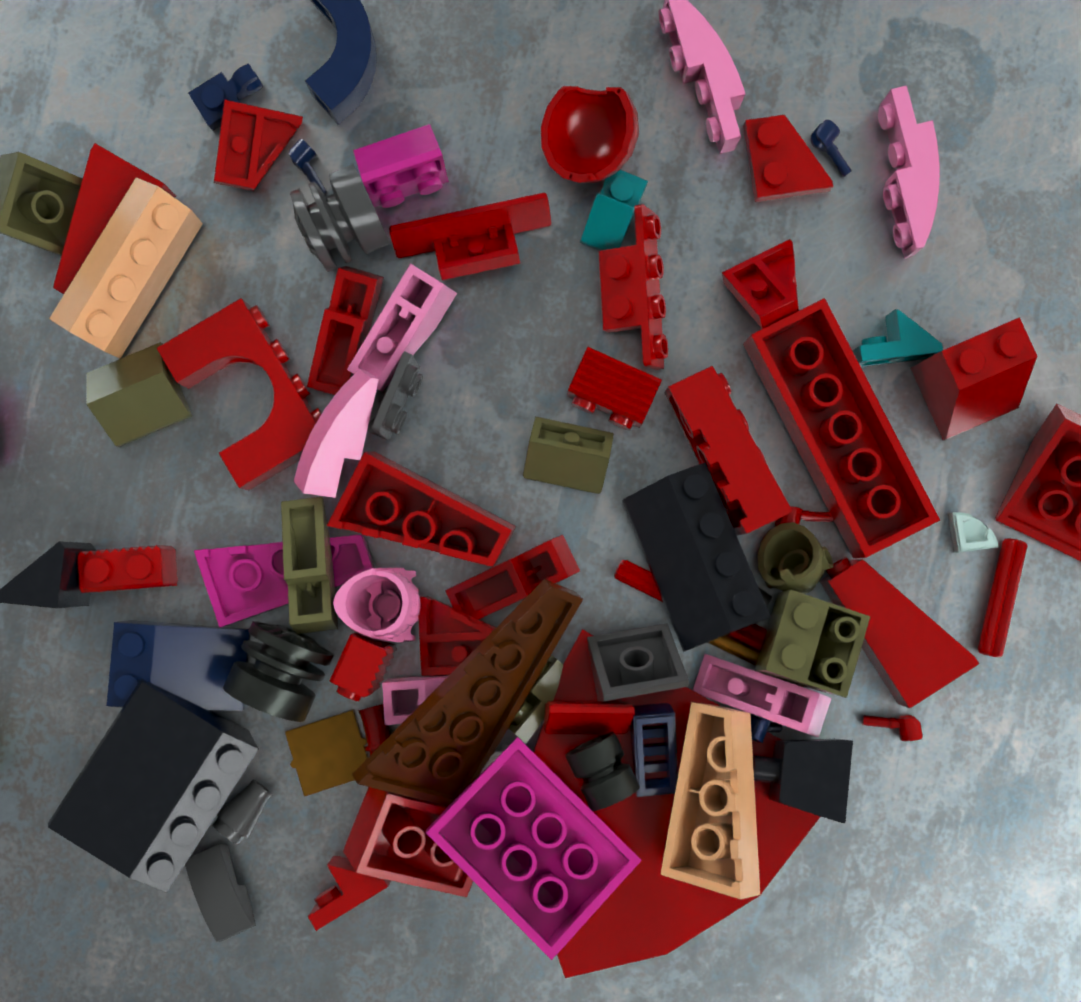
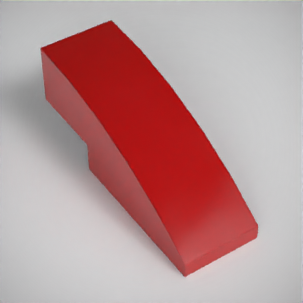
[307,266,384,395]
[445,534,580,619]

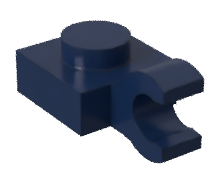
[188,63,263,131]

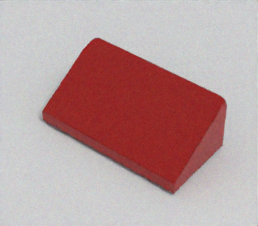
[544,701,635,734]

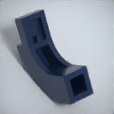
[305,0,377,125]

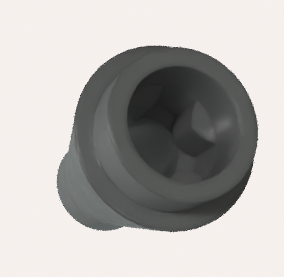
[212,779,272,845]

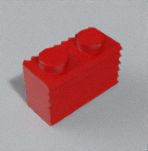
[567,347,662,431]
[78,545,178,593]
[329,633,397,702]

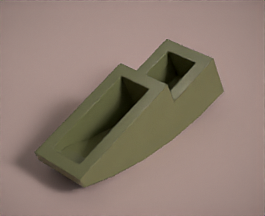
[281,497,338,634]

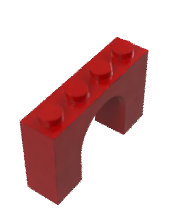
[156,298,322,491]

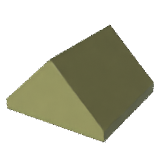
[86,342,192,447]

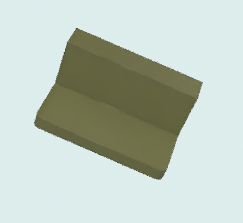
[523,416,614,494]

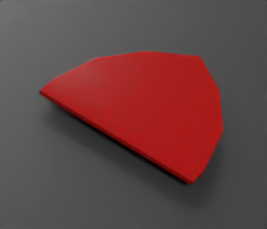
[533,629,821,978]

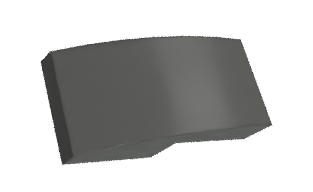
[185,844,256,942]

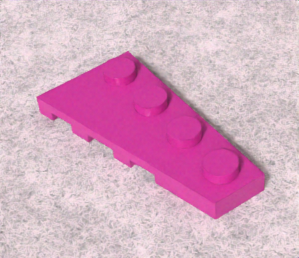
[194,535,375,628]

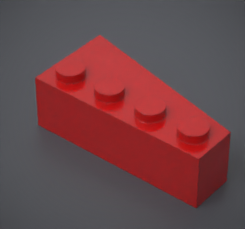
[664,366,793,535]
[327,451,516,567]

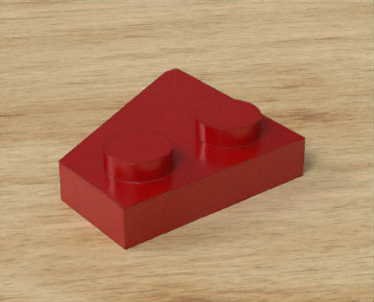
[213,100,303,191]
[743,115,834,202]
[722,239,799,329]
[418,596,496,676]

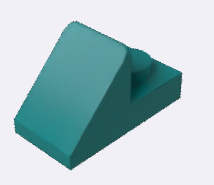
[580,170,648,251]
[853,309,943,367]

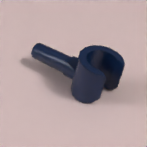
[810,119,852,177]
[289,139,328,195]
[751,714,783,743]

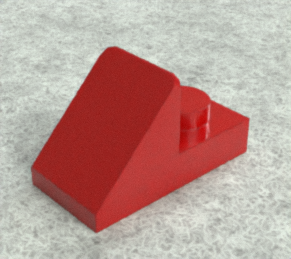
[308,855,391,931]

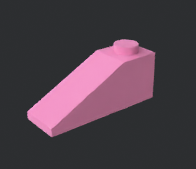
[347,263,457,392]
[693,654,832,738]

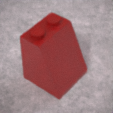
[910,317,1038,440]

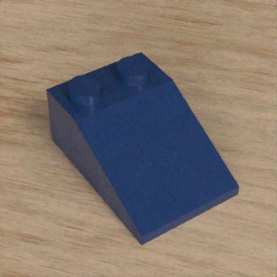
[106,620,251,711]

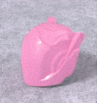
[333,568,421,643]

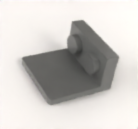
[367,351,423,440]

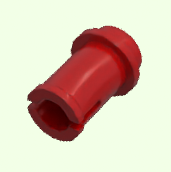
[358,704,390,755]

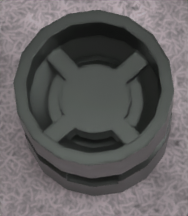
[565,732,640,811]

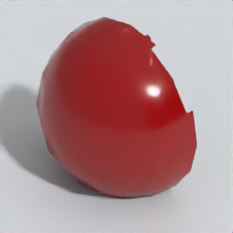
[541,86,639,183]

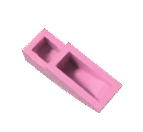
[293,369,379,498]

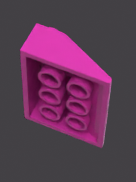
[426,737,642,960]

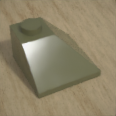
[0,152,83,256]

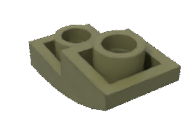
[508,656,563,744]

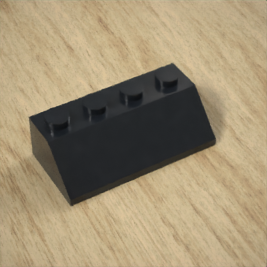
[622,462,771,652]

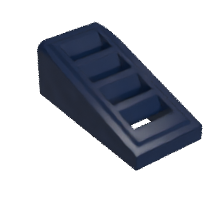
[630,703,678,797]

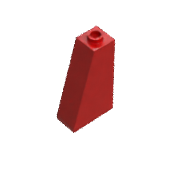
[53,143,176,294]
[819,557,980,708]

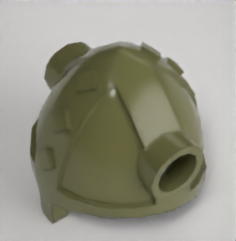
[758,522,833,594]

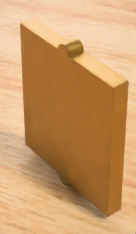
[285,709,368,797]

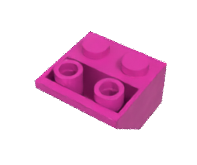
[353,124,449,208]

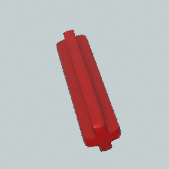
[978,538,1028,658]

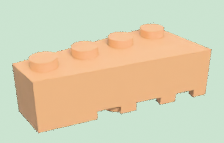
[660,702,760,899]

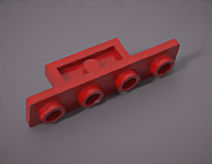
[389,193,551,280]
[599,204,669,370]

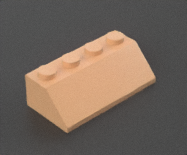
[49,178,203,359]

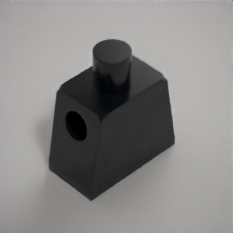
[753,738,853,823]

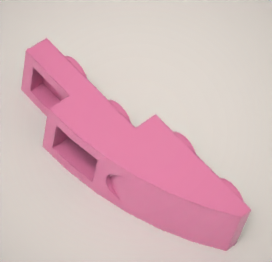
[659,0,746,154]
[878,85,940,259]

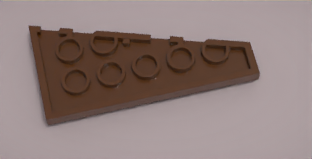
[352,579,583,807]

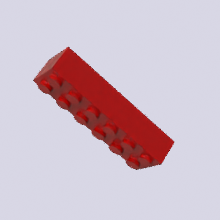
[743,298,940,558]

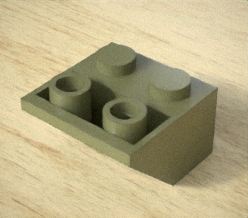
[754,589,871,698]

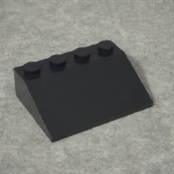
[48,679,259,893]

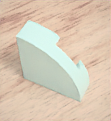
[948,512,999,553]

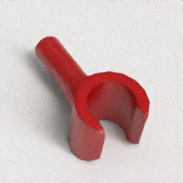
[775,506,834,526]
[862,715,923,741]

